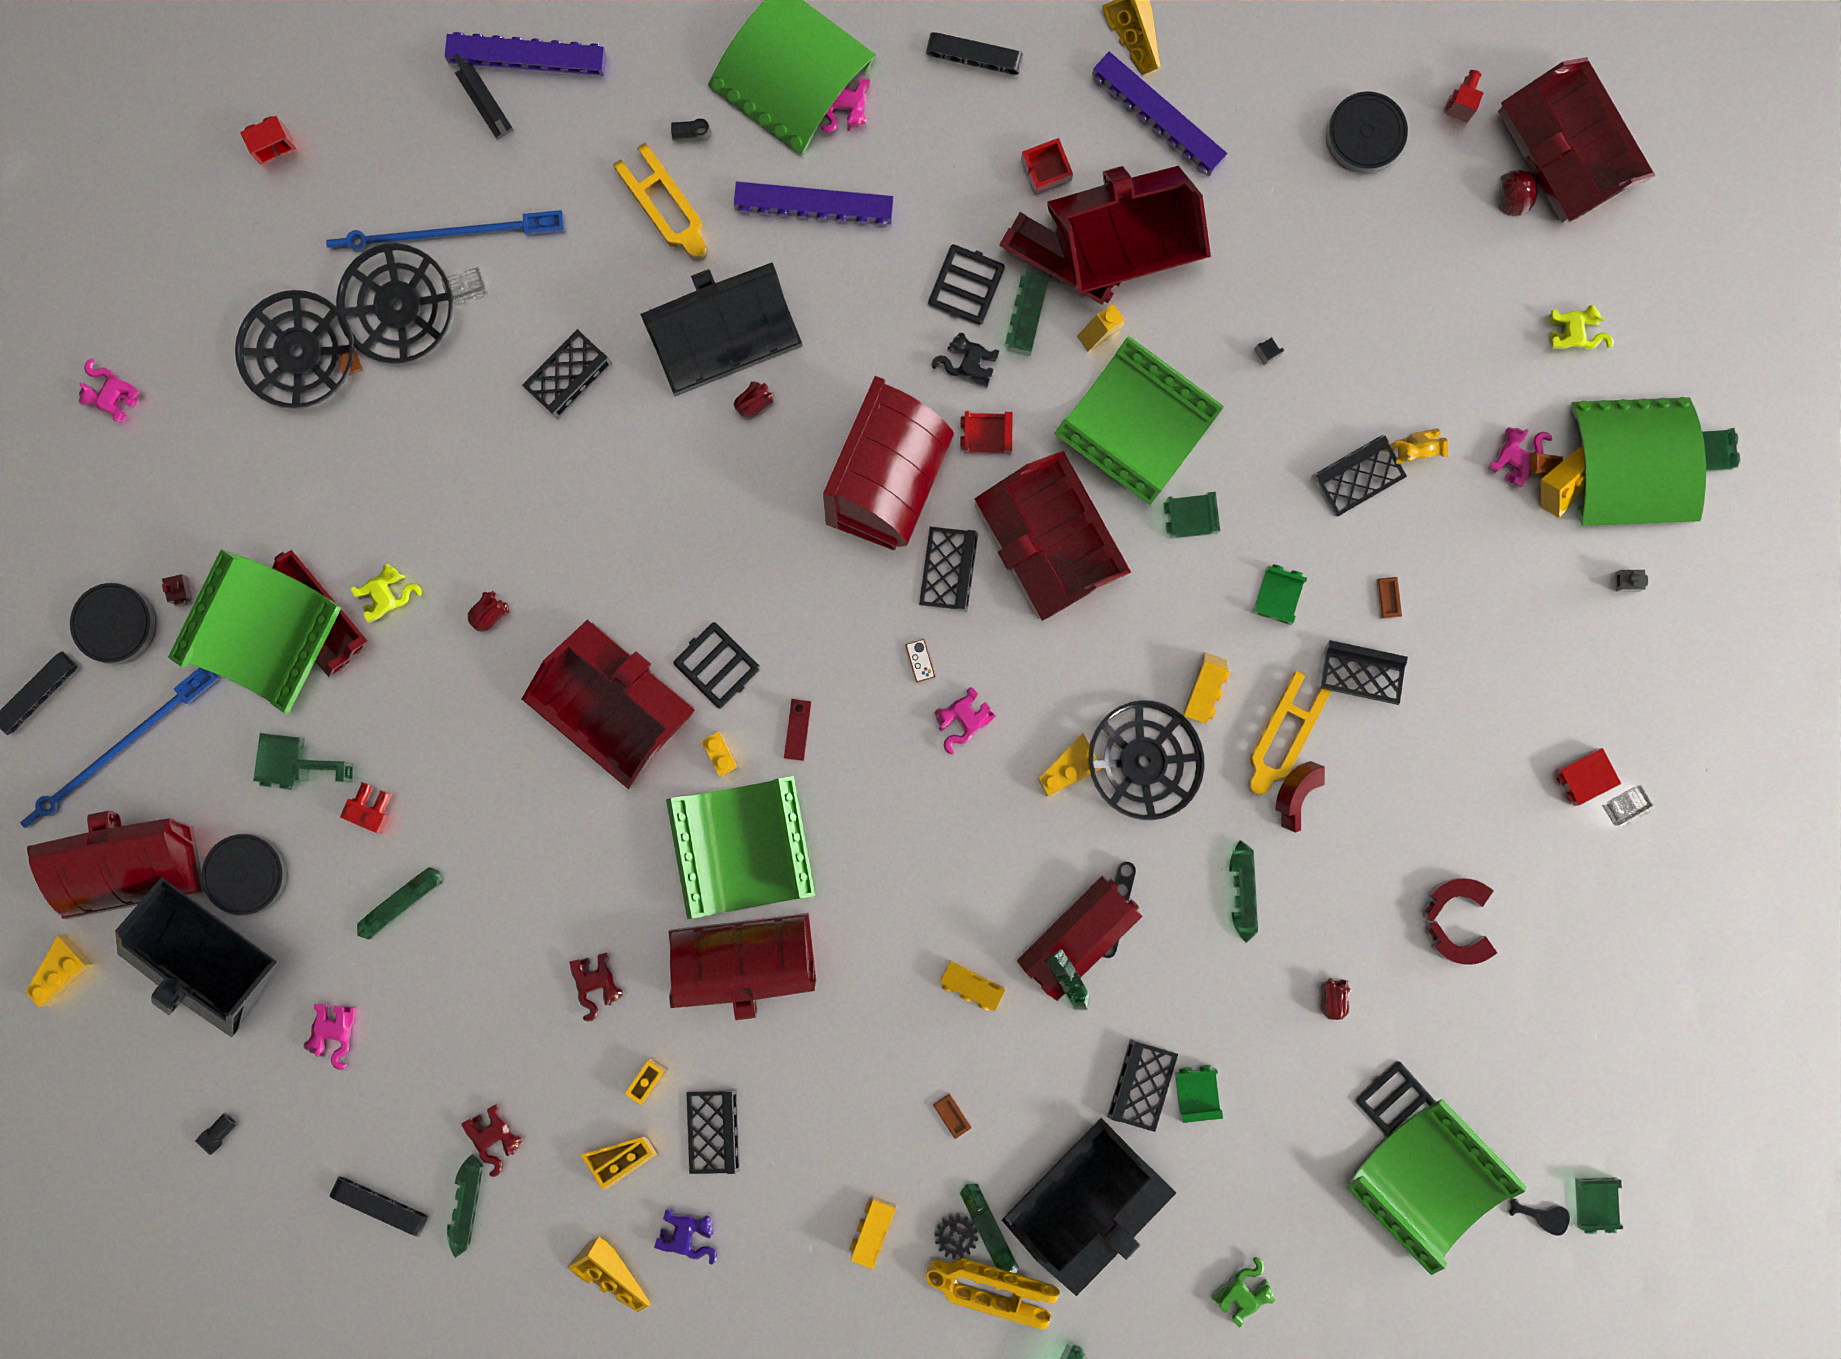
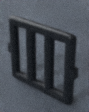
[928,244,1005,325]
[673,622,760,709]
[1356,1061,1437,1137]

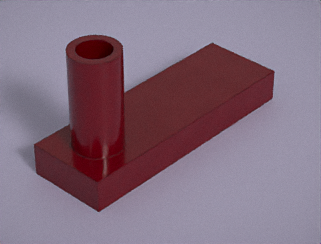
[784,699,812,761]

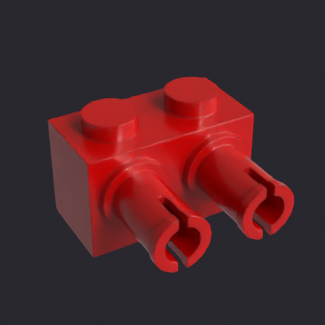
[1445,70,1484,123]
[340,782,392,833]

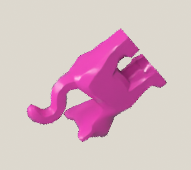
[821,78,870,133]
[78,359,140,423]
[1488,427,1552,487]
[934,687,996,754]
[304,1004,356,1070]

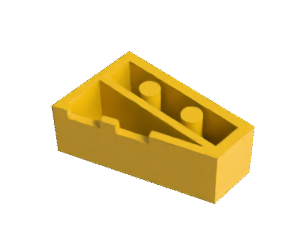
[1184,652,1230,724]

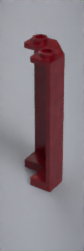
[999,212,1121,305]
[272,550,368,677]
[1017,876,1143,1001]

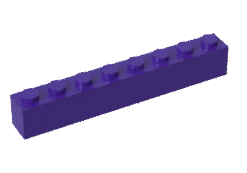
[444,32,606,76]
[1092,51,1228,176]
[734,181,893,226]

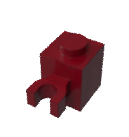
[162,574,193,606]

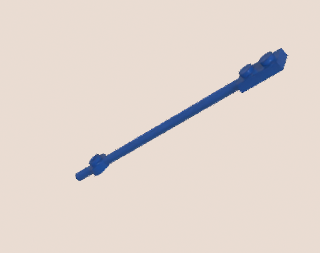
[326,210,565,252]
[20,667,219,828]

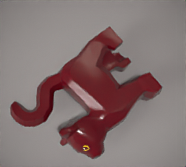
[569,953,623,1022]
[461,1104,522,1177]

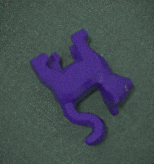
[654,1208,717,1265]

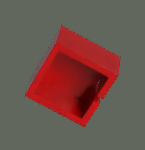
[240,116,296,165]
[1021,138,1073,194]

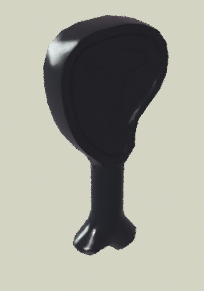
[1509,1198,1570,1236]

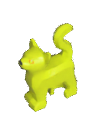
[1549,305,1613,349]
[350,564,422,623]

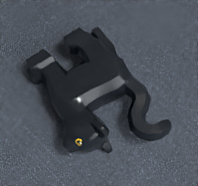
[931,333,999,388]

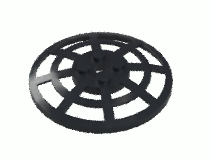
[336,243,454,364]
[235,290,355,409]
[1088,700,1205,820]

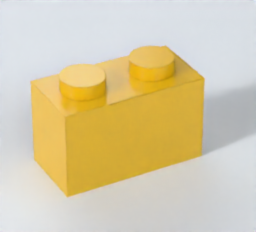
[701,731,738,777]
[625,1058,667,1105]

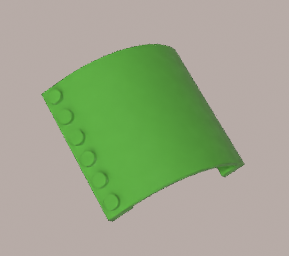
[708,0,876,155]
[1054,336,1224,505]
[1571,397,1706,526]
[168,550,342,714]
[666,776,815,919]
[1346,1099,1527,1275]

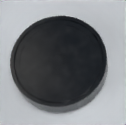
[1326,91,1408,173]
[70,583,155,664]
[201,834,287,915]

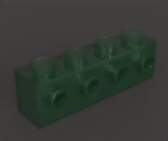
[1005,270,1050,356]

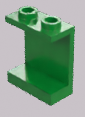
[1253,564,1307,625]
[1175,1065,1223,1123]

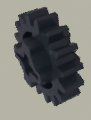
[934,1213,978,1259]

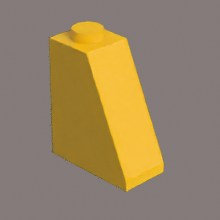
[1077,303,1125,352]

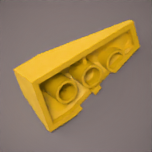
[1102,0,1160,75]
[567,1237,650,1312]

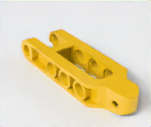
[612,142,707,260]
[1248,670,1331,795]
[926,1258,1060,1329]

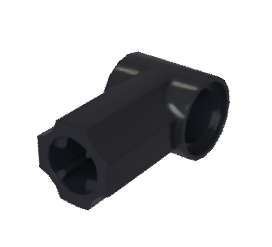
[671,118,712,141]
[195,1113,238,1155]

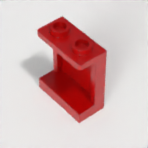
[960,411,1013,454]
[1555,748,1622,806]

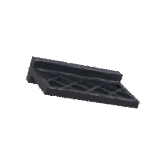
[453,53,513,140]
[522,329,613,420]
[1313,435,1407,517]
[919,526,978,612]
[1320,640,1408,705]
[1107,1039,1178,1132]
[686,1090,740,1174]

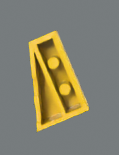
[1541,446,1585,518]
[1038,733,1102,796]
[25,935,92,1007]
[939,960,1006,1011]
[581,1137,658,1189]
[849,1197,896,1270]

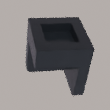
[1254,337,1285,365]

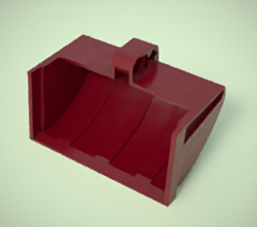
[1498,57,1656,224]
[1047,165,1211,294]
[823,376,954,551]
[974,451,1131,621]
[521,619,695,790]
[27,810,205,919]
[668,913,817,1020]

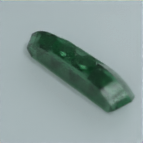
[1229,840,1258,943]
[357,867,442,940]
[1044,948,1090,1011]
[447,1154,484,1258]
[960,1184,1019,1274]

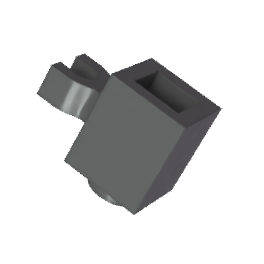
[1615,570,1648,592]

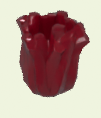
[733,381,775,419]
[467,590,509,632]
[1320,978,1352,1020]

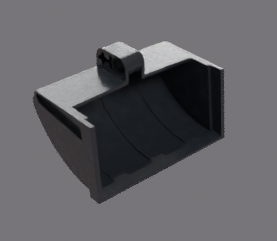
[640,262,803,397]
[115,877,277,1038]
[1001,1118,1176,1296]

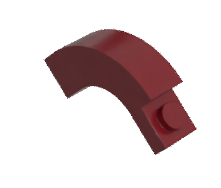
[1275,761,1325,833]
[1423,878,1494,921]
[1426,921,1497,965]

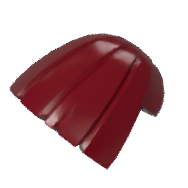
[1498,170,1538,216]

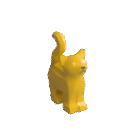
[1382,428,1448,464]

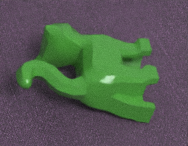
[1211,1257,1275,1328]

